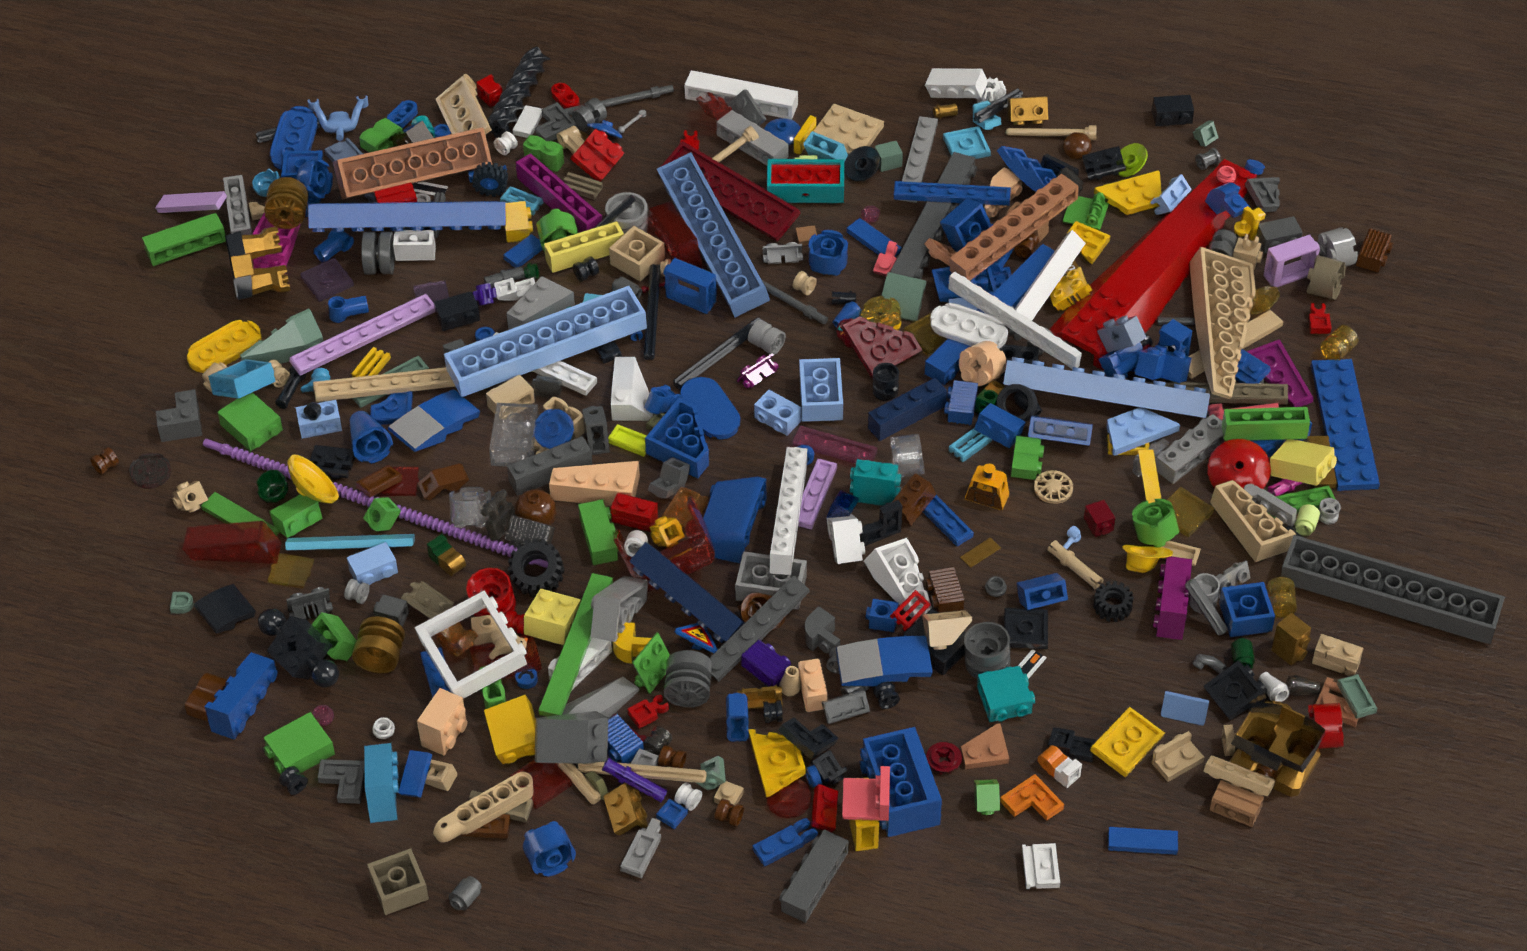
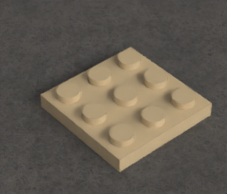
[813,104,884,155]

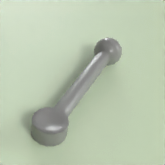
[618,110,646,133]

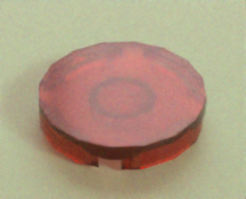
[766,779,811,818]

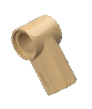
[557,126,584,154]

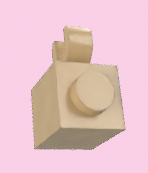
[1233,234,1263,270]

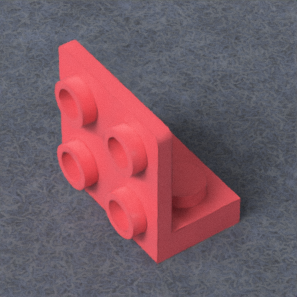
[842,766,890,821]

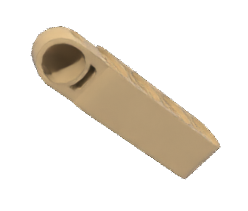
[433,772,534,842]

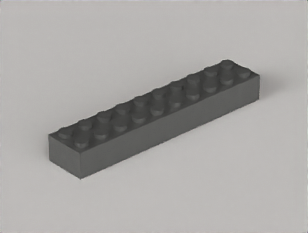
[1279,535,1505,645]

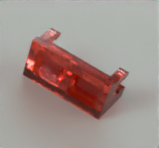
[696,92,732,120]

